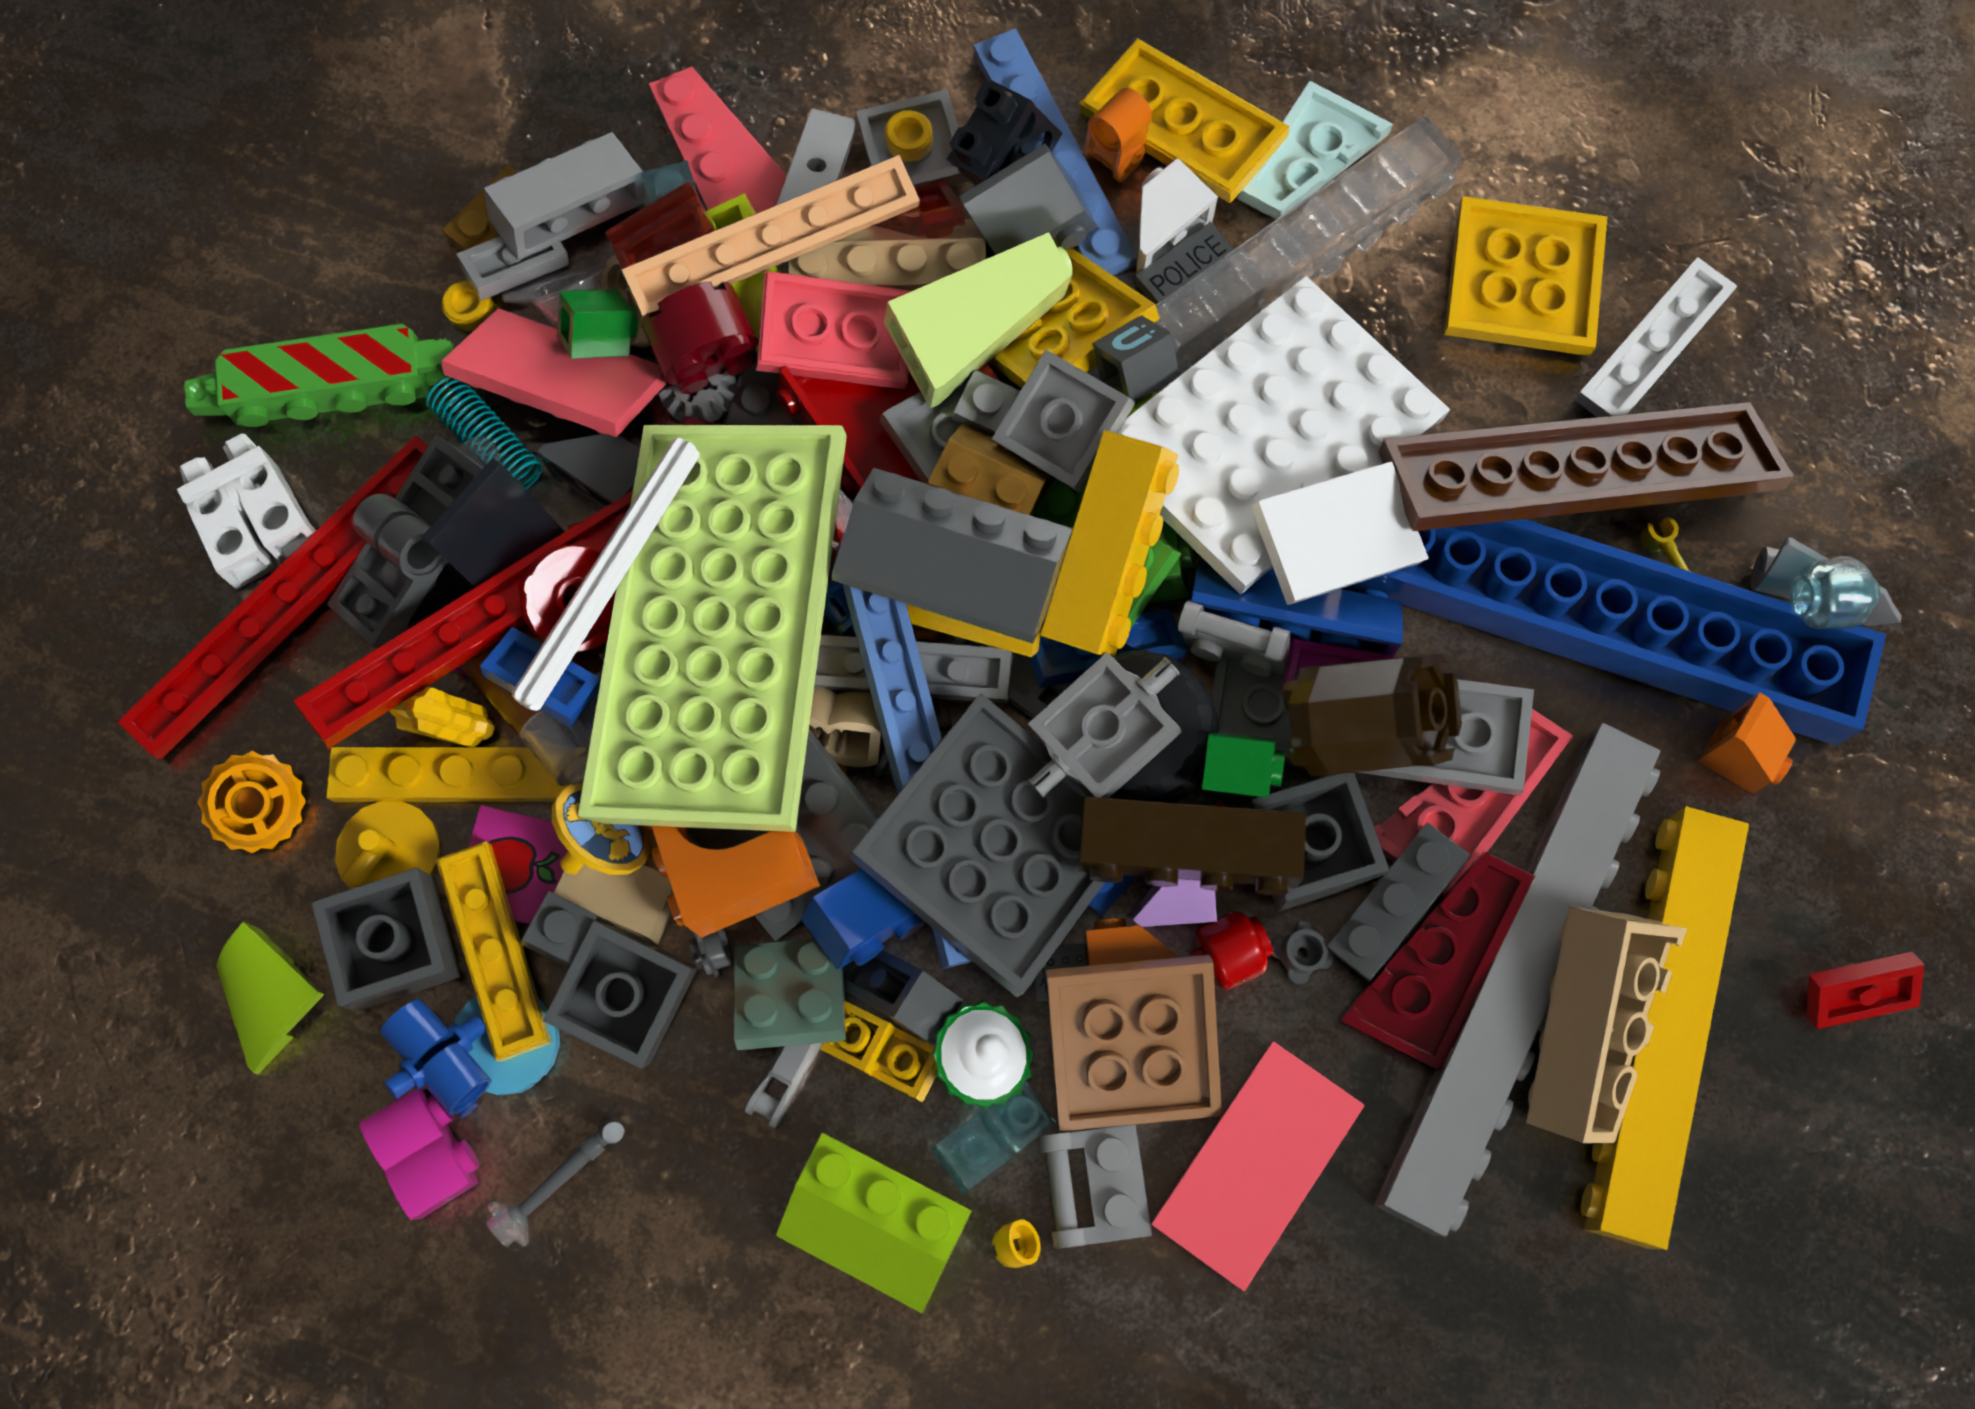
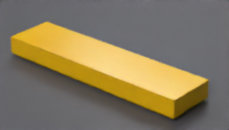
[436,841,552,1062]

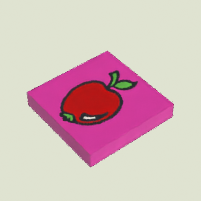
[468,805,568,926]

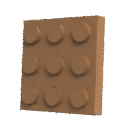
[1046,955,1222,1132]

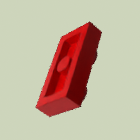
[1806,952,1924,1029]

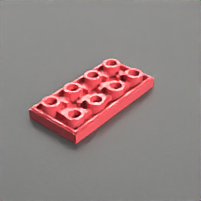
[441,308,667,437]
[1150,1041,1365,1292]

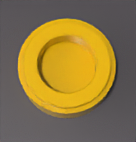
[885,110,933,162]
[441,280,494,331]

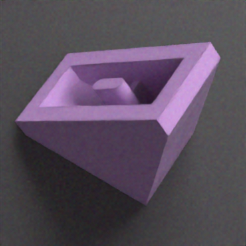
[1129,879,1217,927]

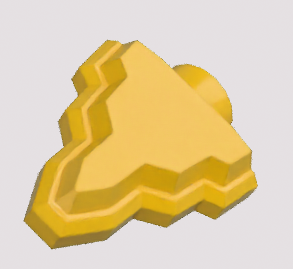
[389,687,495,748]

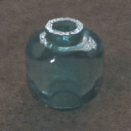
[1790,559,1880,629]

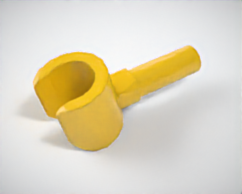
[1639,518,1690,571]

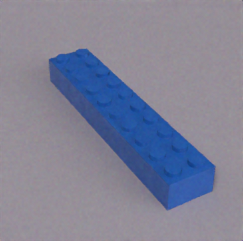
[1347,519,1886,746]

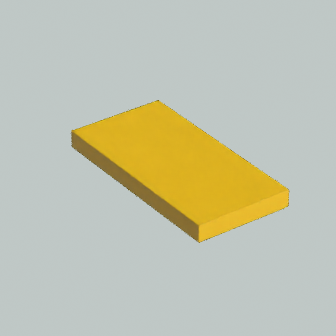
[1079,38,1289,204]

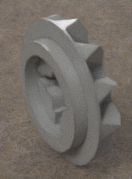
[659,372,737,423]

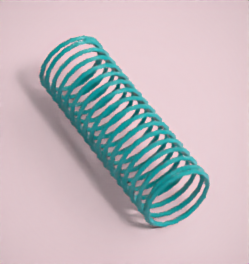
[426,376,543,490]

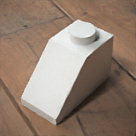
[1136,158,1218,273]

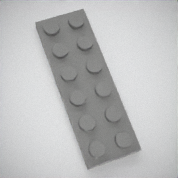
[1211,657,1534,796]

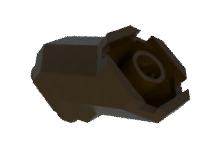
[1283,653,1462,776]

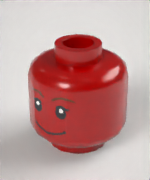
[1189,911,1273,990]

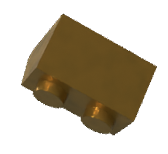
[927,422,1051,516]

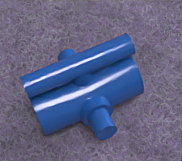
[380,999,492,1118]

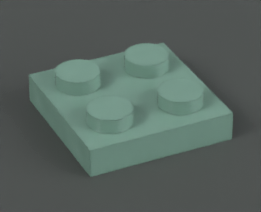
[734,938,846,1050]

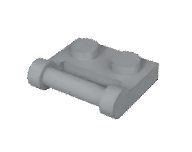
[1178,601,1291,676]
[1038,1124,1152,1249]

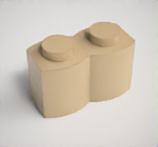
[809,686,883,767]

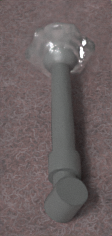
[486,1116,624,1247]

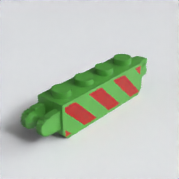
[184,324,456,427]

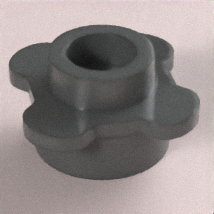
[1271,921,1333,985]
[689,929,733,977]

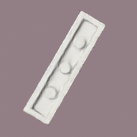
[1575,257,1737,417]

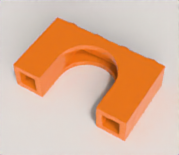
[644,825,820,938]

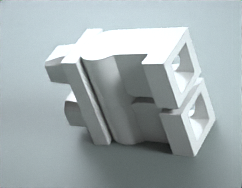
[177,433,316,590]

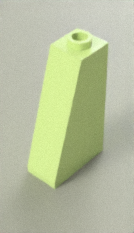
[884,232,1073,409]

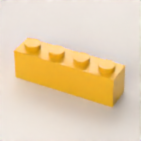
[1040,430,1179,657]

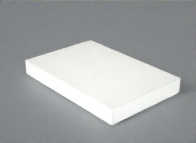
[1251,461,1429,605]

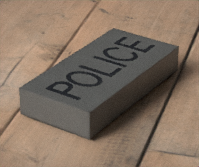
[1134,222,1241,317]

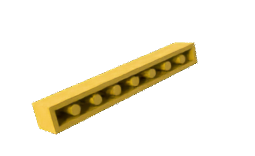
[1581,806,1749,1250]

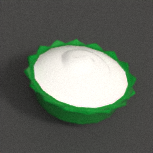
[932,1000,1035,1109]

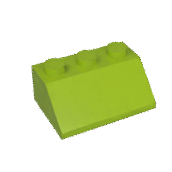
[776,1133,972,1313]

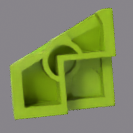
[216,922,325,1074]

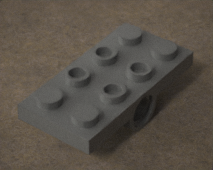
[327,435,484,648]

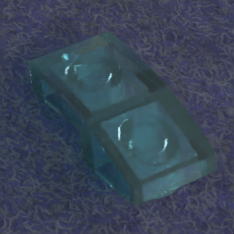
[931,1081,1057,1195]

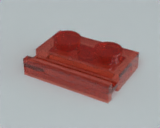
[605,181,716,269]

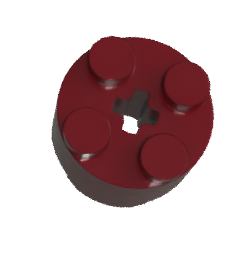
[641,282,758,394]

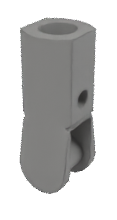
[745,1043,822,1129]

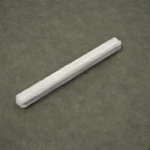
[512,438,700,711]

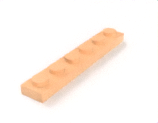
[622,155,920,318]

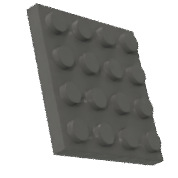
[847,693,1105,997]

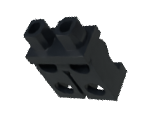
[946,80,1063,188]

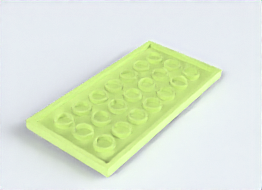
[578,425,847,832]

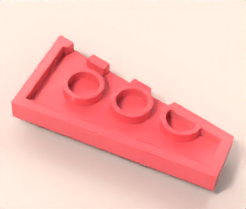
[649,67,787,214]
[1374,709,1573,897]

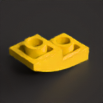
[820,1001,937,1103]

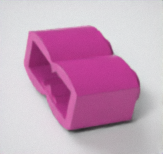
[359,1088,480,1220]

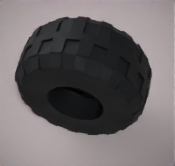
[1079,650,1219,803]

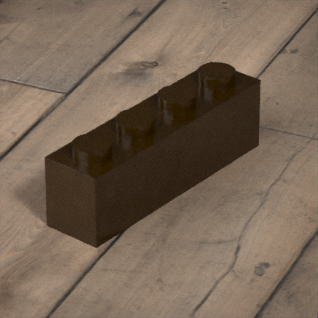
[1079,797,1306,895]

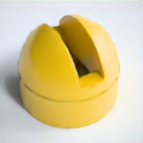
[992,1220,1041,1268]

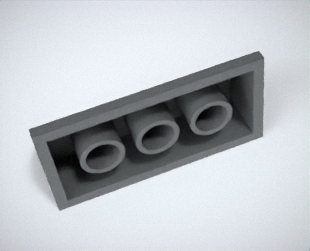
[832,468,1073,644]

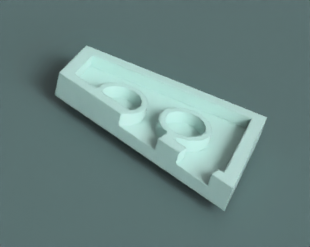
[1237,81,1393,221]

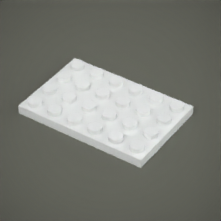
[1117,276,1450,595]

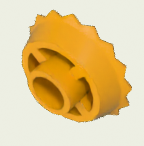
[197,751,306,853]

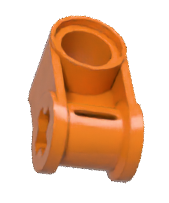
[1082,88,1152,183]

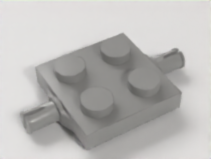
[1028,652,1182,798]

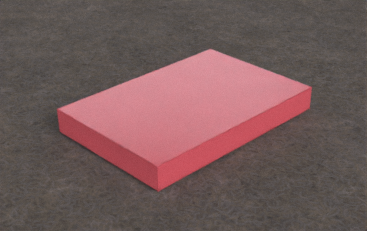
[756,271,911,389]

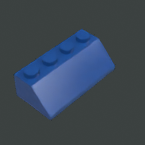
[1182,560,1403,656]

